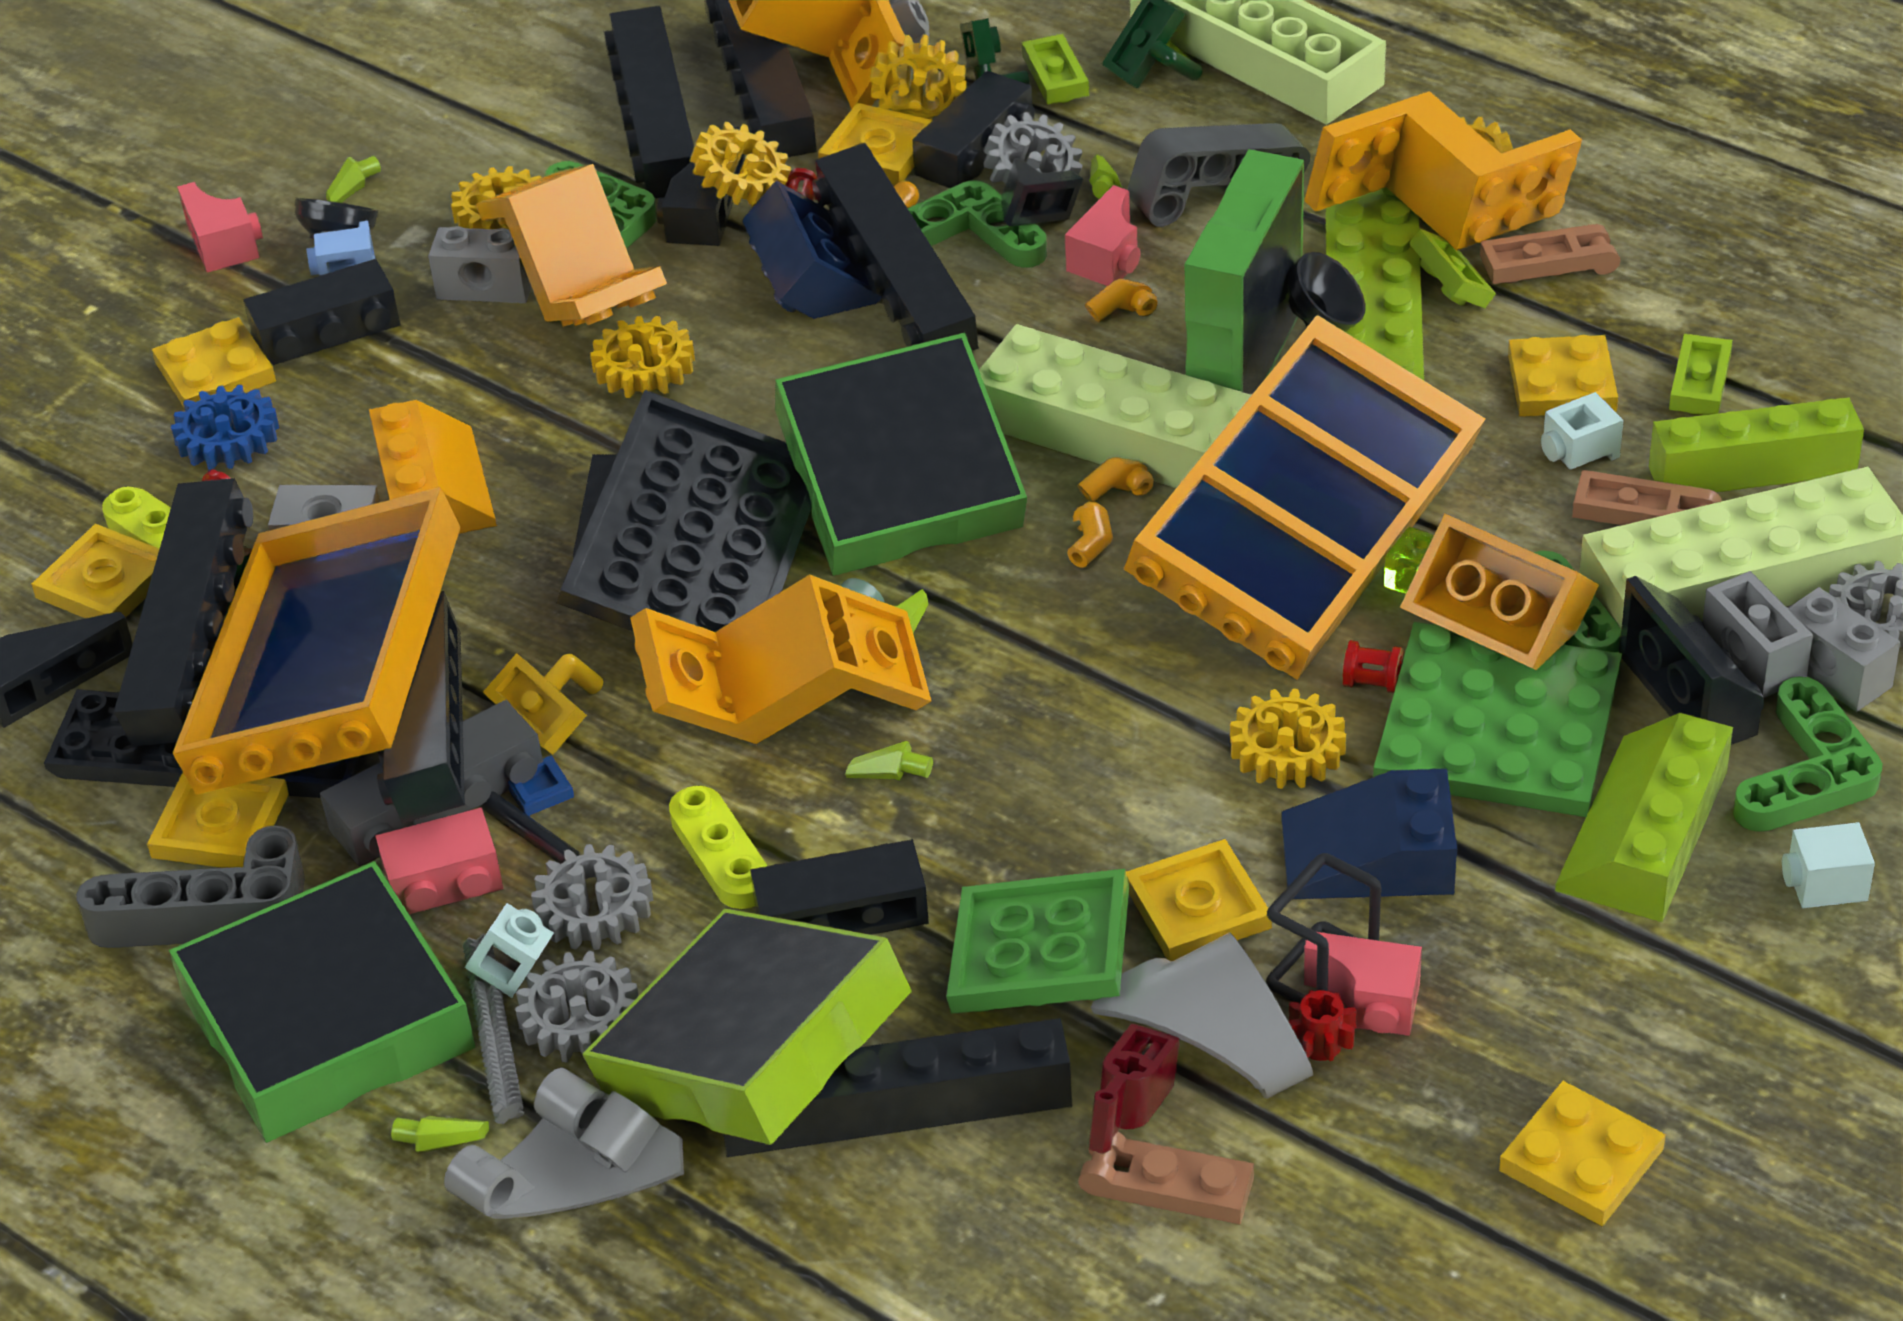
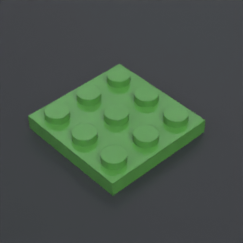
[946,869,1129,1014]

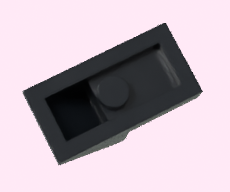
[1001,158,1084,226]

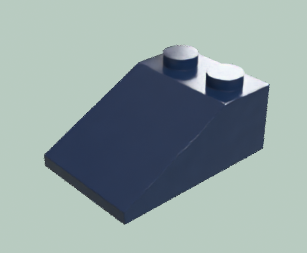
[1281,768,1457,899]

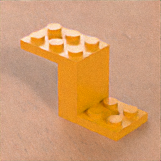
[729,0,905,109]
[1304,91,1582,251]
[476,164,667,327]
[630,574,932,744]

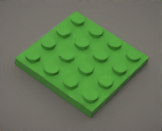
[1373,622,1622,817]

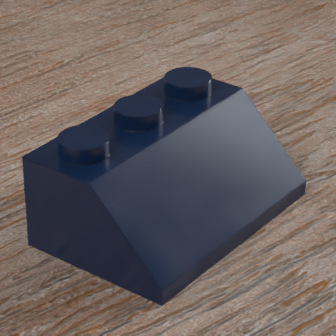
[742,180,882,319]

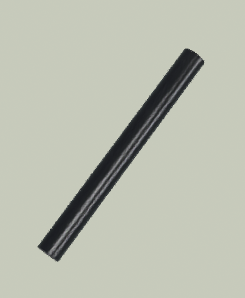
[479,791,579,864]

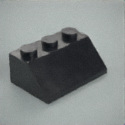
[1619,576,1764,745]

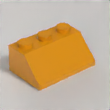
[369,400,497,534]
[1400,513,1599,670]

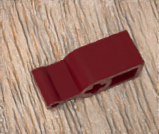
[1088,1023,1180,1154]

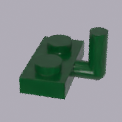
[1102,0,1202,89]
[959,18,1030,85]

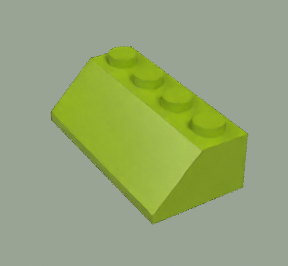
[1555,713,1733,923]

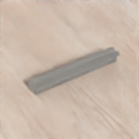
[462,934,525,1124]

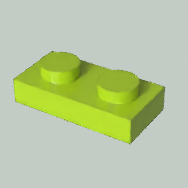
[1022,34,1089,105]
[1409,229,1496,308]
[1669,334,1733,415]

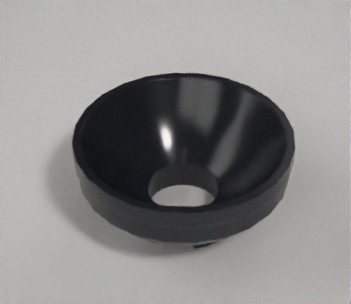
[295,198,378,239]
[1288,252,1366,332]

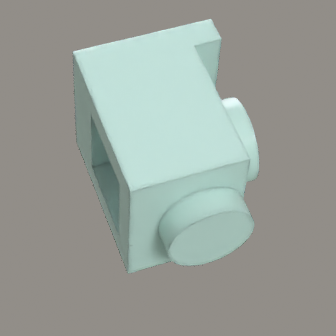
[1541,392,1623,470]
[464,903,554,998]

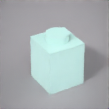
[1782,822,1875,908]

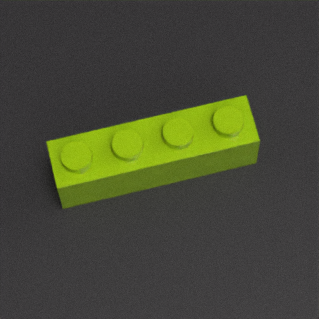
[1649,397,1864,492]

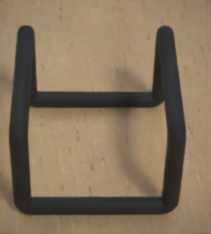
[1266,853,1381,1003]

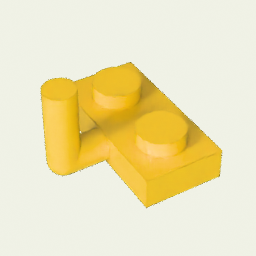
[483,653,604,755]

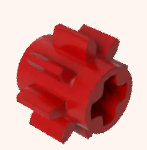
[1288,990,1357,1061]

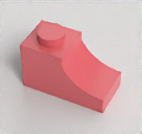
[177,182,263,273]
[1065,185,1140,286]
[1304,932,1422,1036]

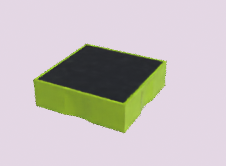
[582,908,912,1145]

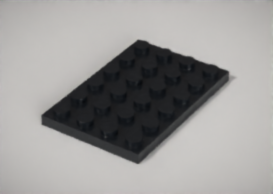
[556,390,812,632]

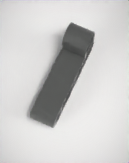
[1128,123,1310,227]
[76,825,305,948]

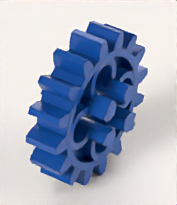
[171,385,279,470]

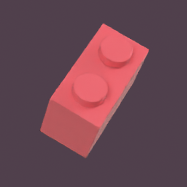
[375,807,503,914]

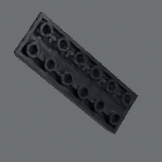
[44,689,361,798]

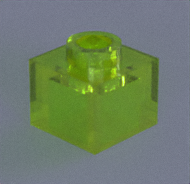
[1384,526,1434,594]

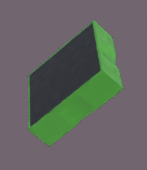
[1184,149,1304,394]
[775,333,1027,576]
[169,861,476,1143]

